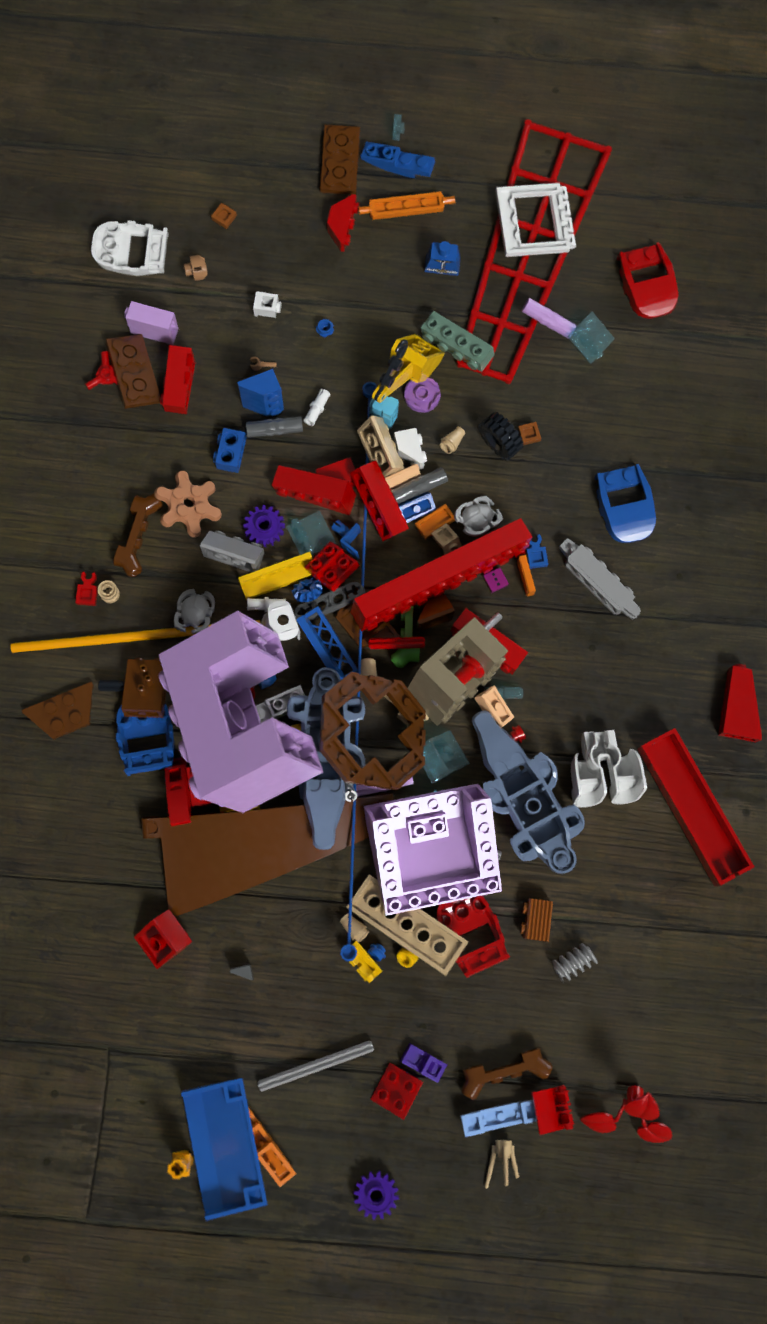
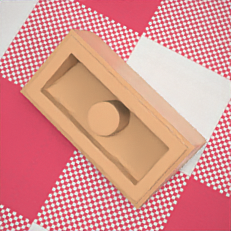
[385,464,421,490]
[475,685,514,727]

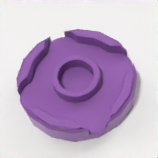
[404,377,441,412]

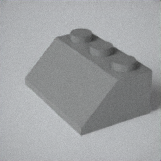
[200,531,265,573]

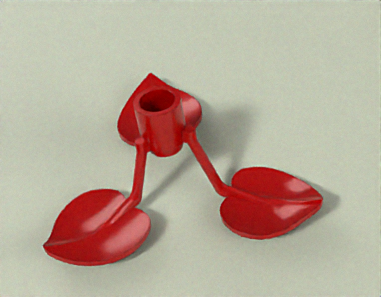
[580,1086,672,1143]

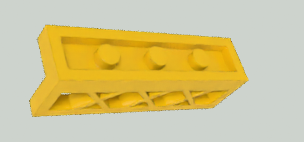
[238,552,312,600]

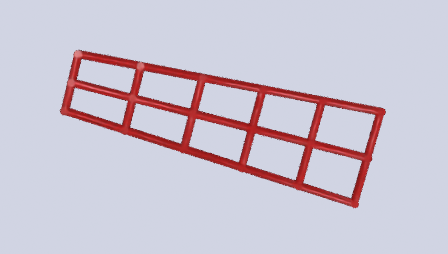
[457,119,612,384]

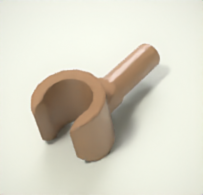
[250,357,276,371]

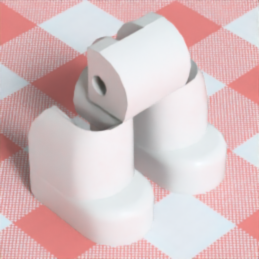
[571,730,647,807]

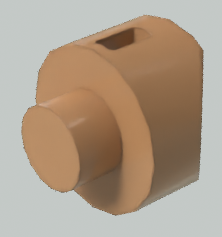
[184,255,207,281]

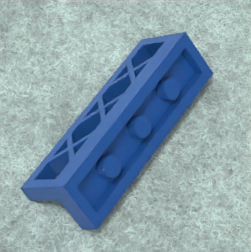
[296,606,358,680]

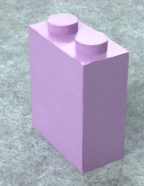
[124,301,178,345]

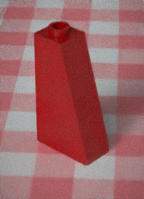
[718,664,762,743]

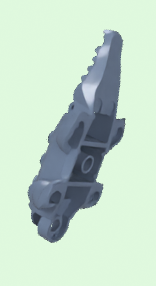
[287,667,365,850]
[472,710,585,874]

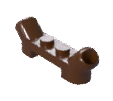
[114,493,163,577]
[461,1048,552,1100]

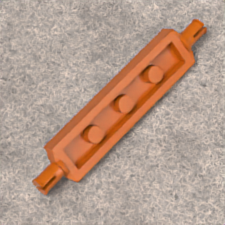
[359,192,455,220]

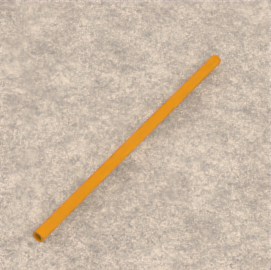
[11,620,261,653]

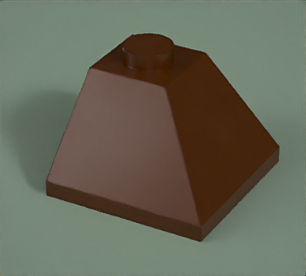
[416,595,455,633]

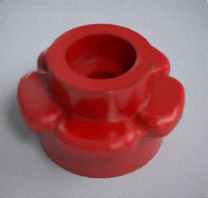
[510,725,526,743]

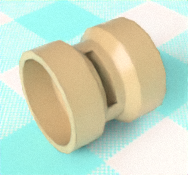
[98,580,120,603]

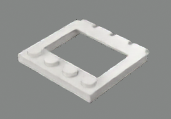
[495,183,576,257]

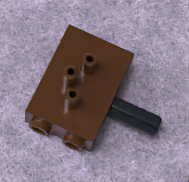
[98,658,167,718]

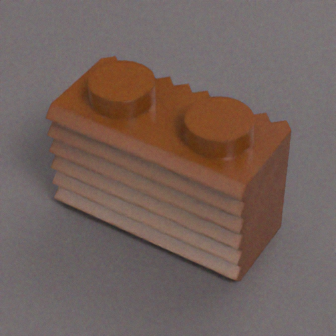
[520,898,553,942]

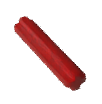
[368,637,425,649]

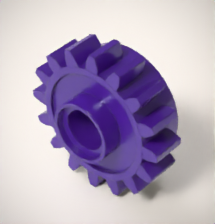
[243,505,285,547]
[354,1171,399,1220]

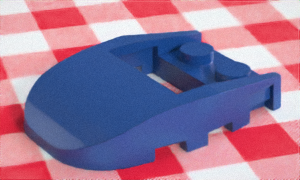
[595,464,656,543]
[116,704,175,776]

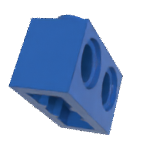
[213,428,247,473]

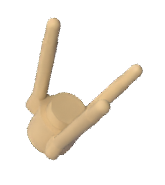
[484,1140,519,1188]

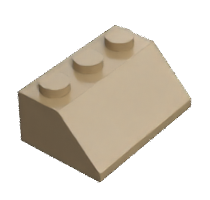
[357,415,404,478]

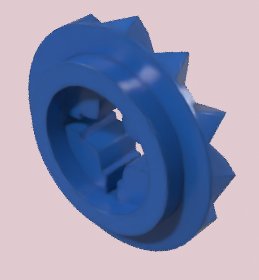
[292,577,323,602]

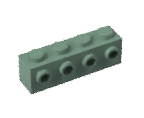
[421,311,494,372]

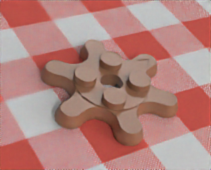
[154,471,222,538]

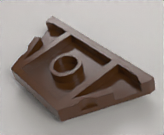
[336,581,400,648]
[22,682,94,740]

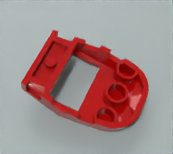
[617,242,678,319]
[437,896,510,978]

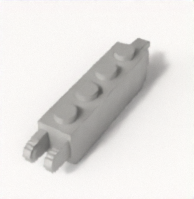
[559,538,641,620]

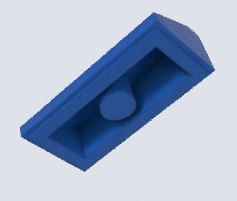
[398,492,436,523]

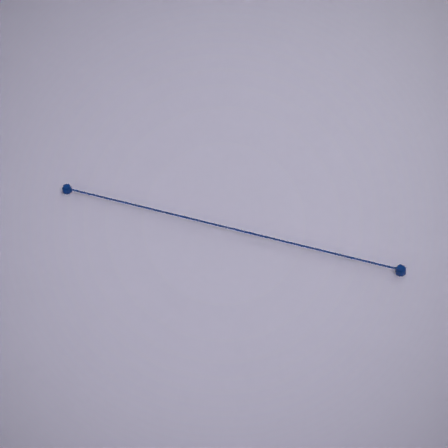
[341,382,377,962]

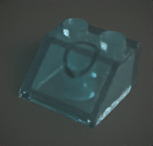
[423,731,470,784]

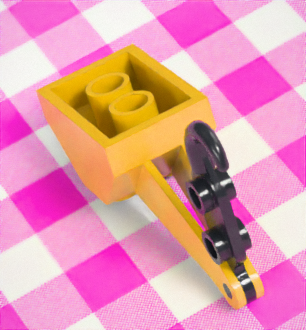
[372,334,445,403]

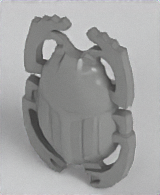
[454,496,503,537]
[174,589,215,634]

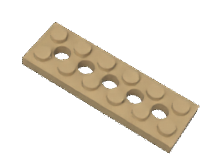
[347,875,468,976]

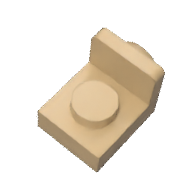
[431,523,462,555]

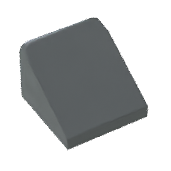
[230,965,254,980]

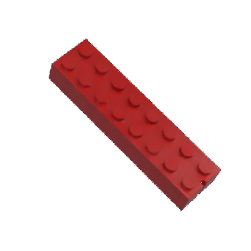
[637,728,754,887]

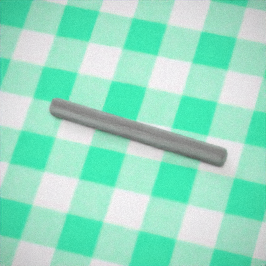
[258,1041,374,1091]

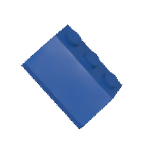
[237,369,284,417]

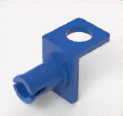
[331,520,361,560]

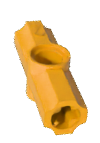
[168,1150,194,1179]

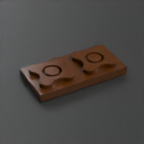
[320,125,360,195]
[106,334,161,409]

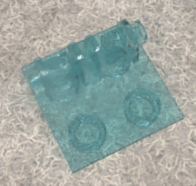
[568,312,615,364]
[286,511,336,555]

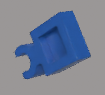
[526,534,548,569]

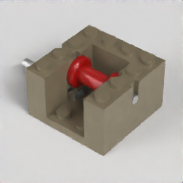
[408,613,508,726]

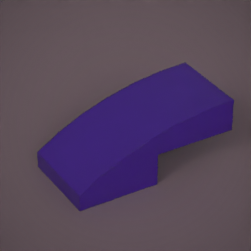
[400,1043,447,1083]

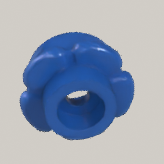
[316,319,334,337]
[368,943,386,962]

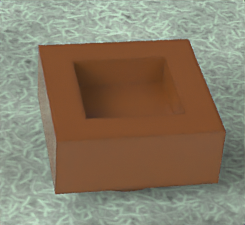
[211,203,237,229]
[518,422,541,445]

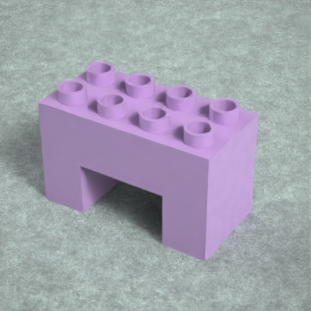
[159,611,323,813]

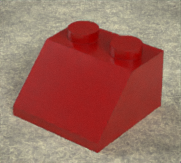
[134,910,192,969]

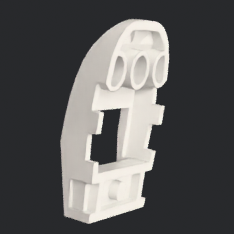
[91,221,168,276]

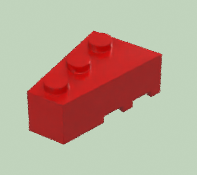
[160,345,196,414]

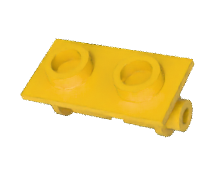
[349,940,382,983]

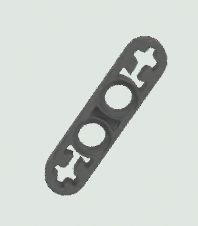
[294,582,365,621]

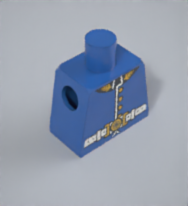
[425,241,460,276]

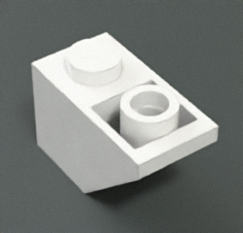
[394,428,427,469]

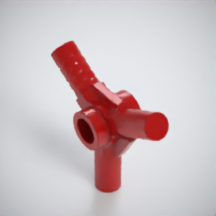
[85,351,118,390]

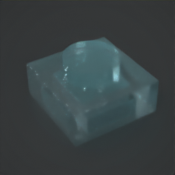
[393,114,405,141]

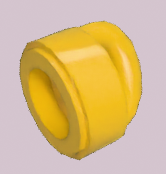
[397,947,418,968]

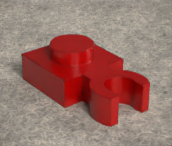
[75,572,98,606]

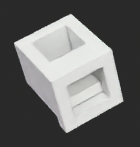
[253,291,281,318]

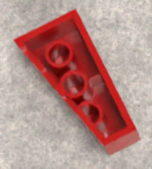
[271,465,357,516]

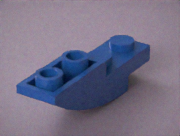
[361,142,435,178]

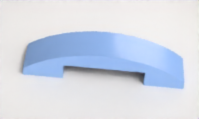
[461,1099,537,1137]

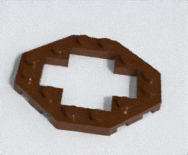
[320,672,426,790]

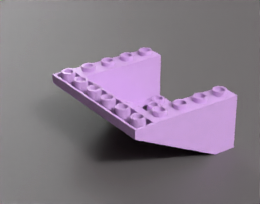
[364,784,502,915]

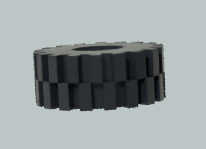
[478,412,524,461]

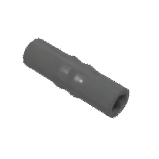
[246,416,303,438]
[391,467,448,504]

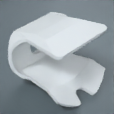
[261,600,300,641]

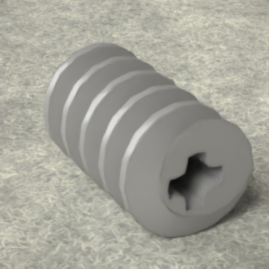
[552,943,598,984]

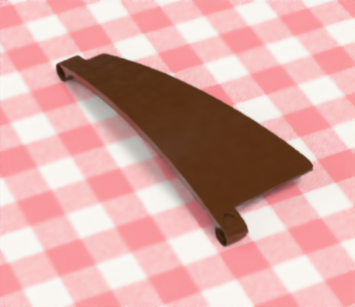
[141,792,394,916]

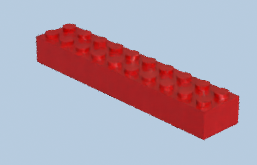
[351,518,532,631]

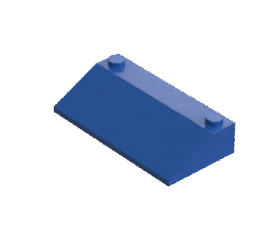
[181,1078,268,1221]

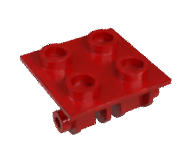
[371,1063,423,1120]
[532,1085,575,1135]

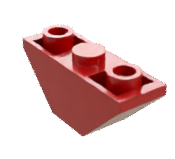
[327,194,359,252]

